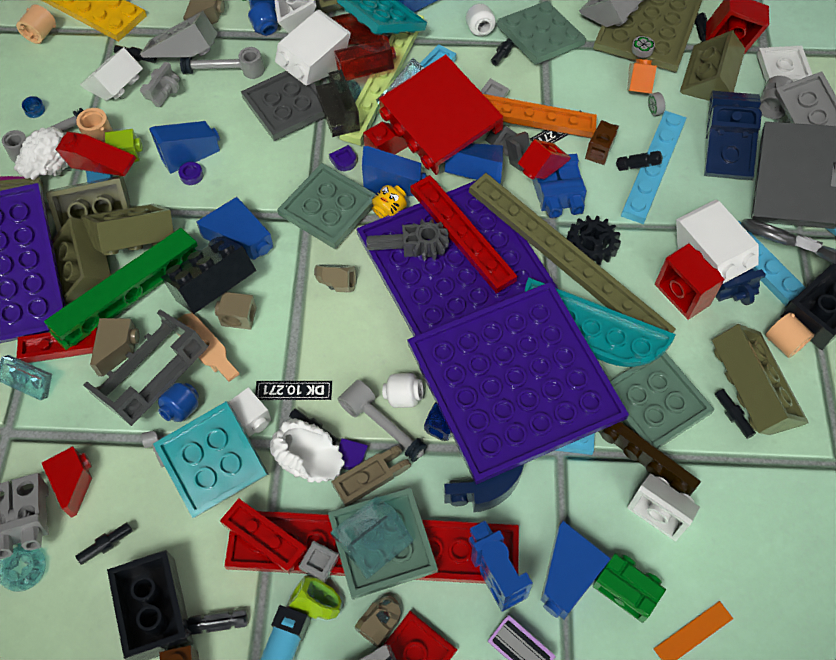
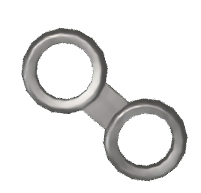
[741,219,836,264]

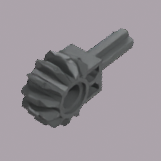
[366,219,449,261]

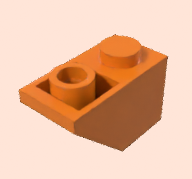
[627,59,657,93]

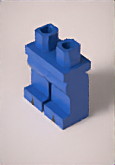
[532,153,587,218]
[469,521,533,612]

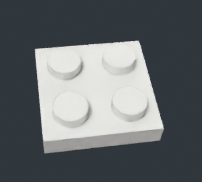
[757,46,813,82]

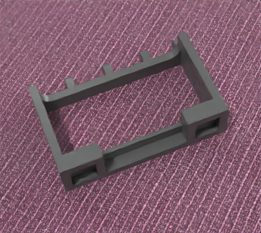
[83,309,208,426]

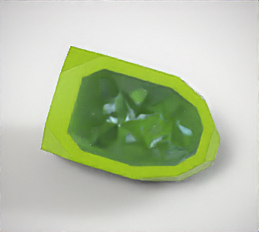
[287,575,342,620]

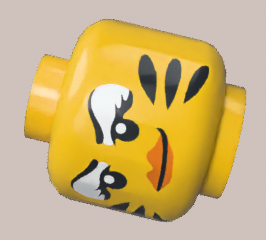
[372,185,407,218]

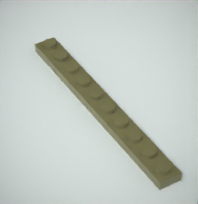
[469,173,676,333]

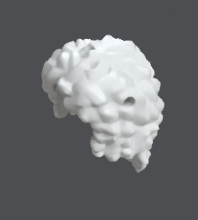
[14,127,68,180]
[270,419,345,483]

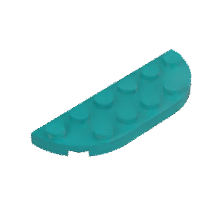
[525,278,676,367]

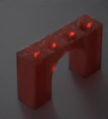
[330,13,396,82]

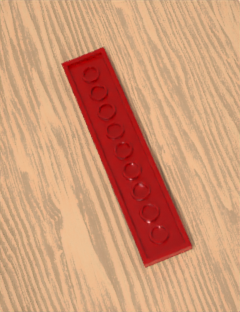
[224,511,519,584]

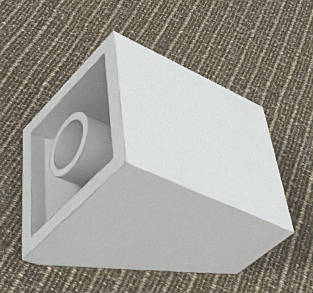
[275,10,351,86]
[676,199,759,283]

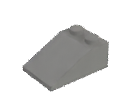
[140,11,217,57]

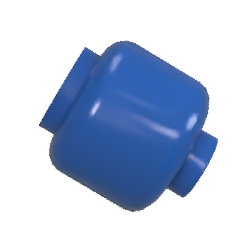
[248,2,279,36]
[158,382,199,422]

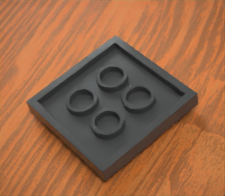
[241,71,333,141]

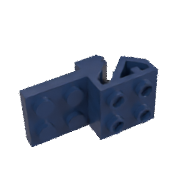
[704,91,762,180]

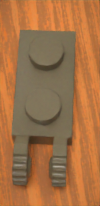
[331,445,411,507]

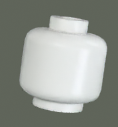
[466,4,496,36]
[382,373,424,408]

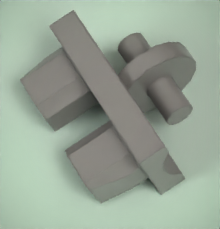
[140,62,180,107]

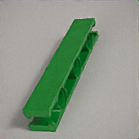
[44,228,198,350]

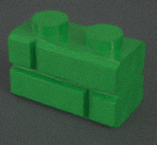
[592,553,666,623]

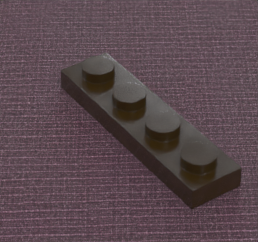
[598,422,701,496]

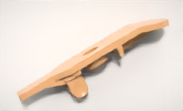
[177,313,239,382]

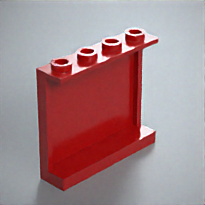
[379,54,504,175]

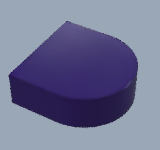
[329,145,356,171]
[338,438,368,470]

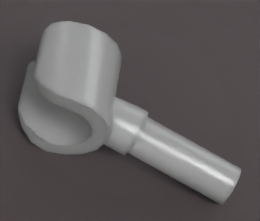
[141,431,165,467]

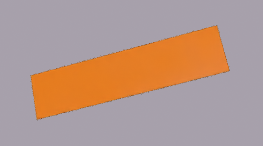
[654,601,733,660]

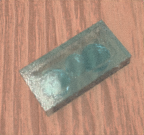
[0,355,52,400]

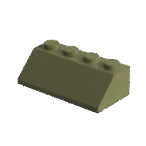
[712,324,809,435]

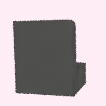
[485,124,517,156]
[505,131,530,171]

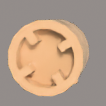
[16,4,56,44]
[76,108,113,142]
[765,313,815,358]

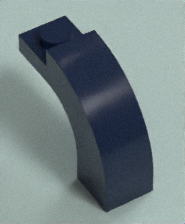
[444,464,524,513]

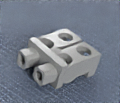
[0,473,49,559]

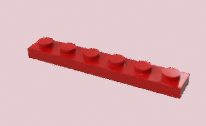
[410,175,517,294]

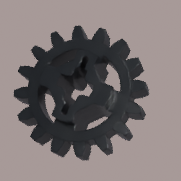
[566,215,621,265]

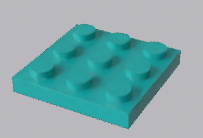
[337,0,427,35]
[153,401,269,518]

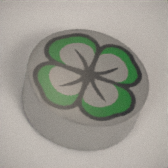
[631,36,655,58]
[648,92,665,116]

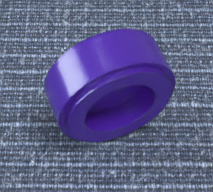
[178,162,203,185]

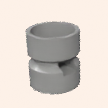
[760,75,793,119]

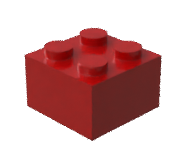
[706,0,770,54]
[655,243,725,320]

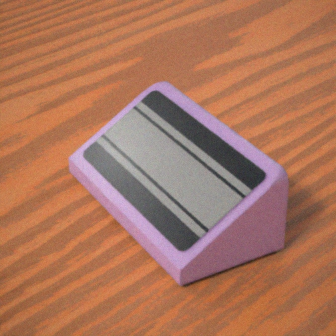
[488,615,556,660]

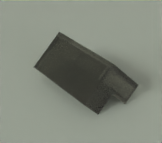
[316,69,360,137]

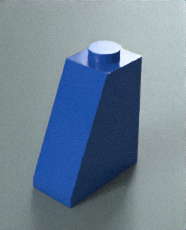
[149,121,220,174]
[443,143,503,185]
[362,146,426,196]
[196,197,273,260]
[541,521,611,619]

